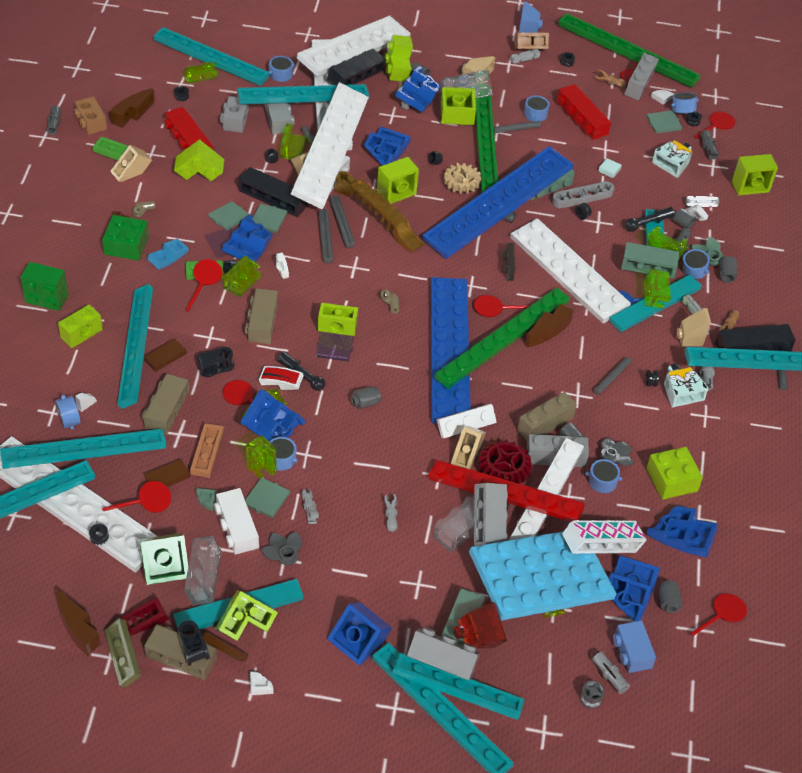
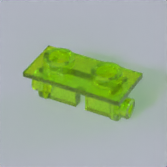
[183,62,218,84]

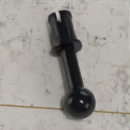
[625,207,675,232]
[277,351,326,391]

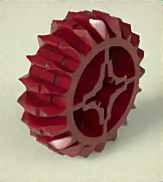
[478,439,532,484]

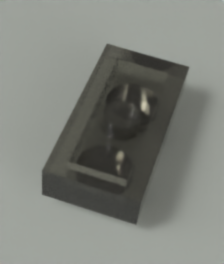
[502,243,516,281]

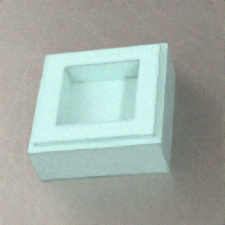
[598,158,622,178]

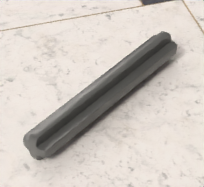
[330,195,355,248]
[319,209,333,263]

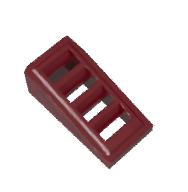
[118,597,169,636]

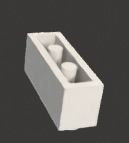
[214,488,259,555]

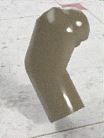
[132,201,156,217]
[380,289,399,314]

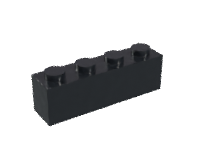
[327,48,386,85]
[239,167,308,218]
[715,324,796,352]

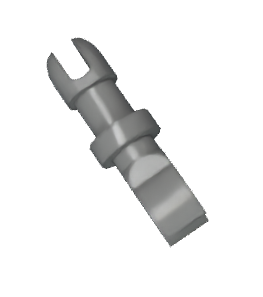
[302,489,319,524]
[384,494,398,532]

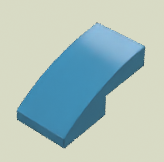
[148,239,189,270]

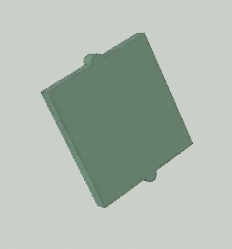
[646,110,682,134]
[208,201,249,230]
[253,204,287,233]
[245,478,290,519]

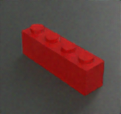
[557,84,611,140]
[164,106,214,151]

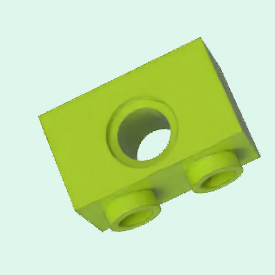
[318,303,358,336]
[58,305,103,348]

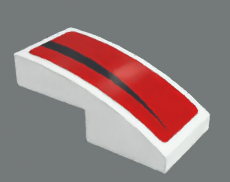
[259,366,304,390]

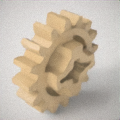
[444,163,481,194]

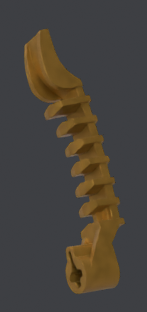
[334,171,424,253]

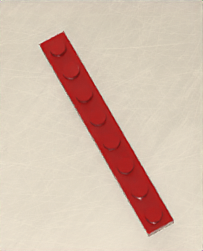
[428,460,585,522]

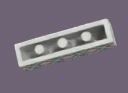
[562,520,647,554]

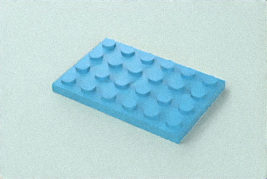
[469,531,617,621]

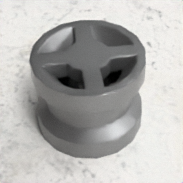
[580,681,605,709]

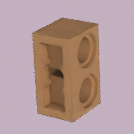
[515,33,549,49]
[74,96,107,135]

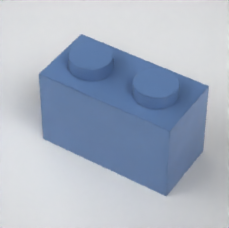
[613,621,656,673]

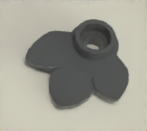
[600,438,634,466]
[262,532,302,565]

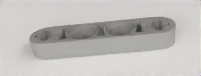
[552,181,614,208]

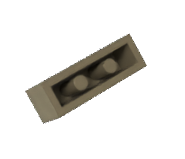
[245,289,278,344]
[142,374,189,435]
[517,392,577,442]
[144,625,217,680]

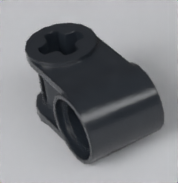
[196,347,235,377]
[178,620,210,666]

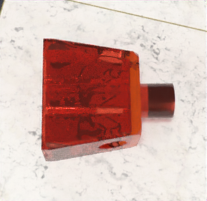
[453,602,507,648]

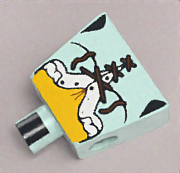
[652,140,692,178]
[664,363,708,408]

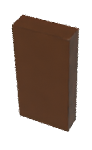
[144,339,187,372]
[144,459,190,487]
[203,632,248,662]

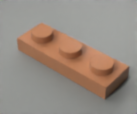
[190,423,224,478]

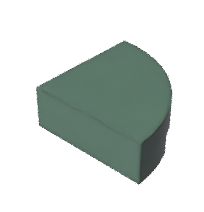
[196,488,217,511]

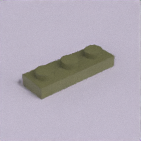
[104,618,141,688]

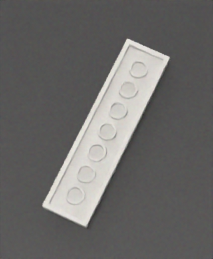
[297,16,410,76]
[510,218,631,324]

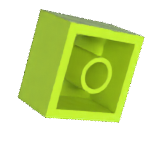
[441,87,476,125]
[732,154,778,195]
[377,157,419,204]
[646,447,703,500]

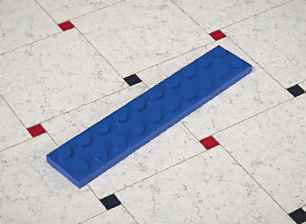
[423,146,573,259]
[431,277,471,423]

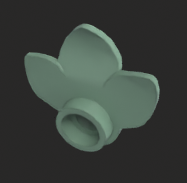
[692,237,723,266]

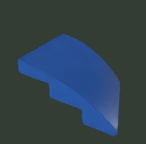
[395,66,441,113]
[364,127,411,166]
[222,214,273,265]
[240,389,306,442]
[647,506,718,557]
[609,556,660,622]

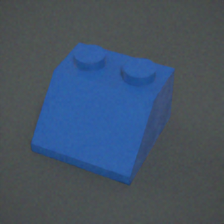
[327,602,392,665]

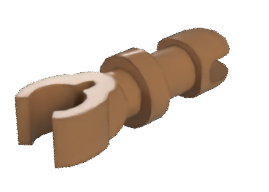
[596,70,626,88]
[720,310,740,330]

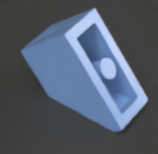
[519,1,543,33]

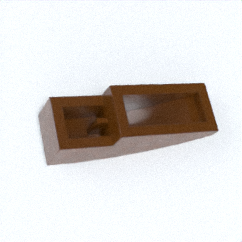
[110,88,155,128]
[525,304,574,348]
[56,590,101,656]

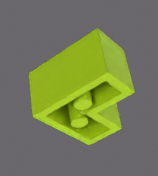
[384,35,413,82]
[174,140,224,181]
[215,591,278,641]

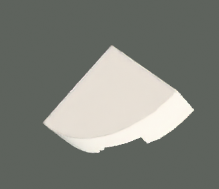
[651,90,674,105]
[685,204,708,221]
[276,253,289,279]
[75,393,97,412]
[250,672,274,695]

